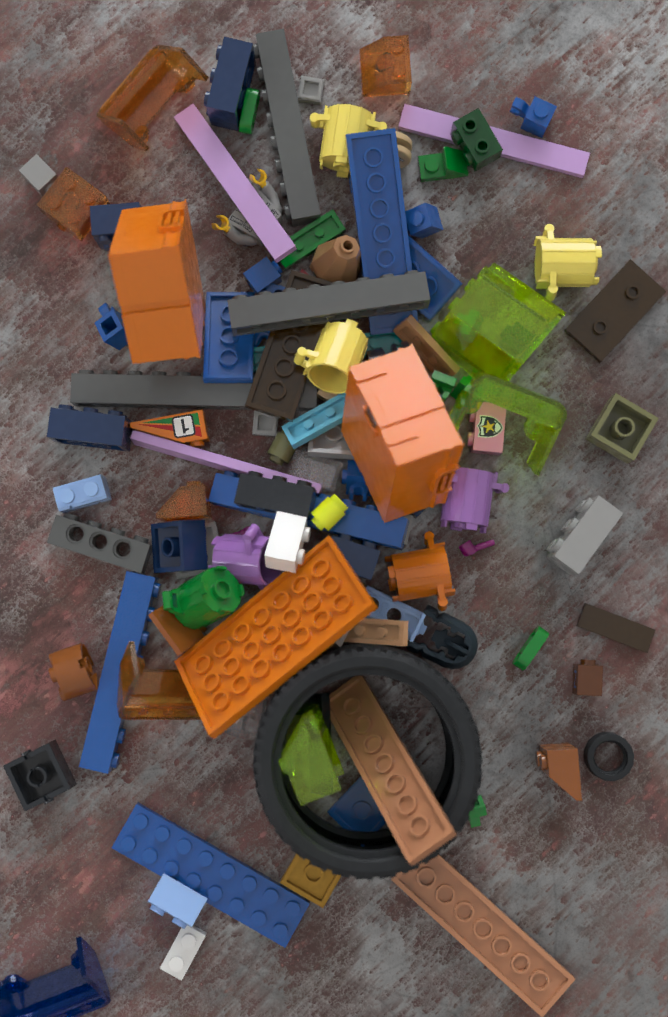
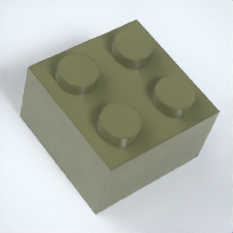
[585,393,659,464]

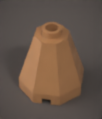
[310,235,362,283]

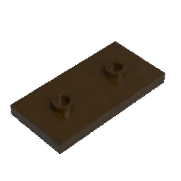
[564,259,666,363]

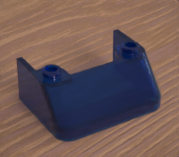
[0,936,111,1017]

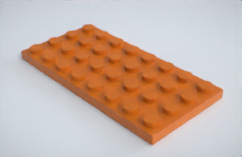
[174,535,378,739]

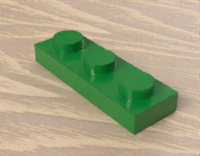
[280,209,346,270]

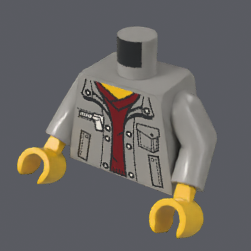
[212,168,282,246]

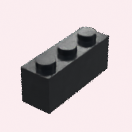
[234,471,317,520]

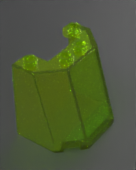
[430,263,566,396]

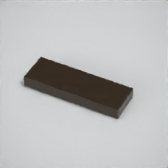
[576,603,656,653]

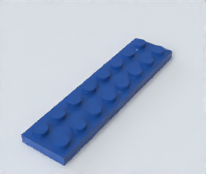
[345,128,418,335]
[112,802,310,948]

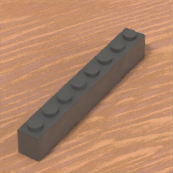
[253,29,321,227]
[227,270,430,336]

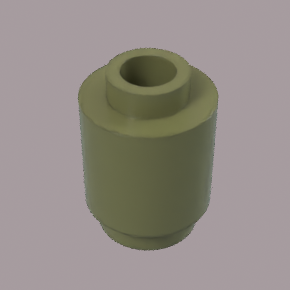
[267,429,297,466]

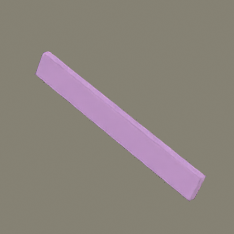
[174,104,297,263]
[398,104,590,178]
[130,430,322,497]

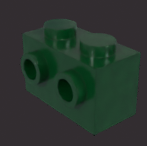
[450,108,503,171]

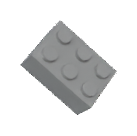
[546,495,623,575]

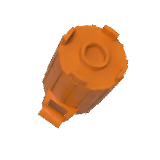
[385,531,455,611]

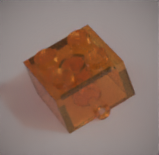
[37,167,110,242]

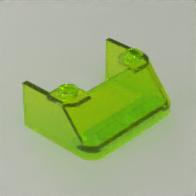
[449,373,567,476]
[279,704,345,805]

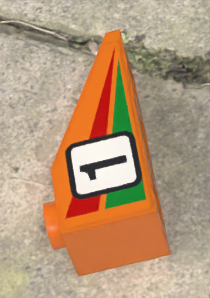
[130,410,210,448]

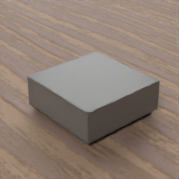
[297,76,325,105]
[252,410,278,437]

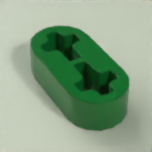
[239,88,260,135]
[512,626,549,671]

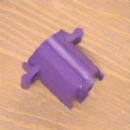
[440,467,509,533]
[208,524,282,590]

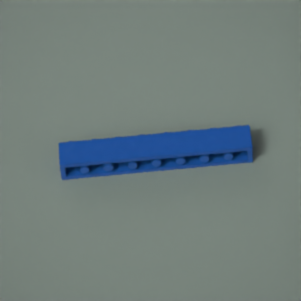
[208,471,409,550]
[79,571,161,774]

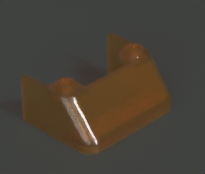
[97,45,209,151]
[117,641,201,720]

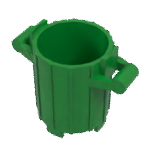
[162,566,244,630]

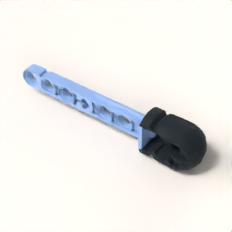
[282,571,478,669]

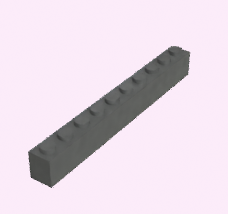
[70,370,317,411]

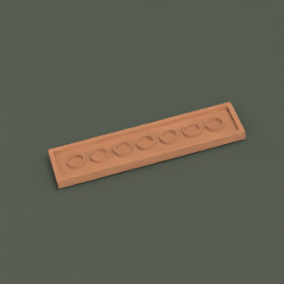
[330,675,457,866]
[391,854,575,1017]

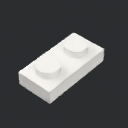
[160,925,207,981]

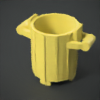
[310,104,387,178]
[534,224,602,301]
[294,318,369,394]

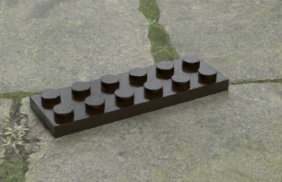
[245,270,333,422]

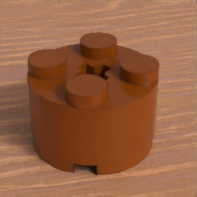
[49,643,99,701]

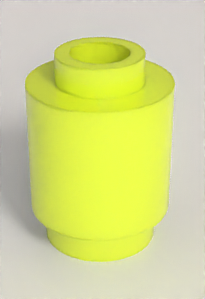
[311,494,348,531]

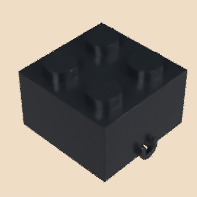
[3,739,77,811]

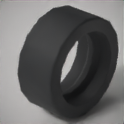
[583,732,634,782]

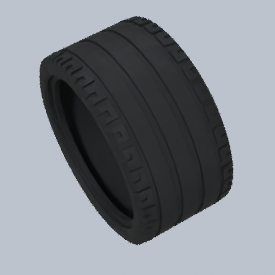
[253,643,482,880]

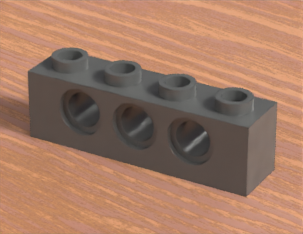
[47,512,152,574]

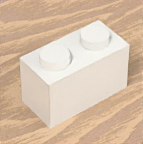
[264,511,311,573]

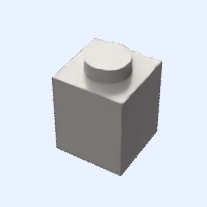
[19,154,62,199]

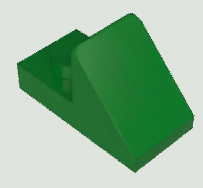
[418,146,468,182]

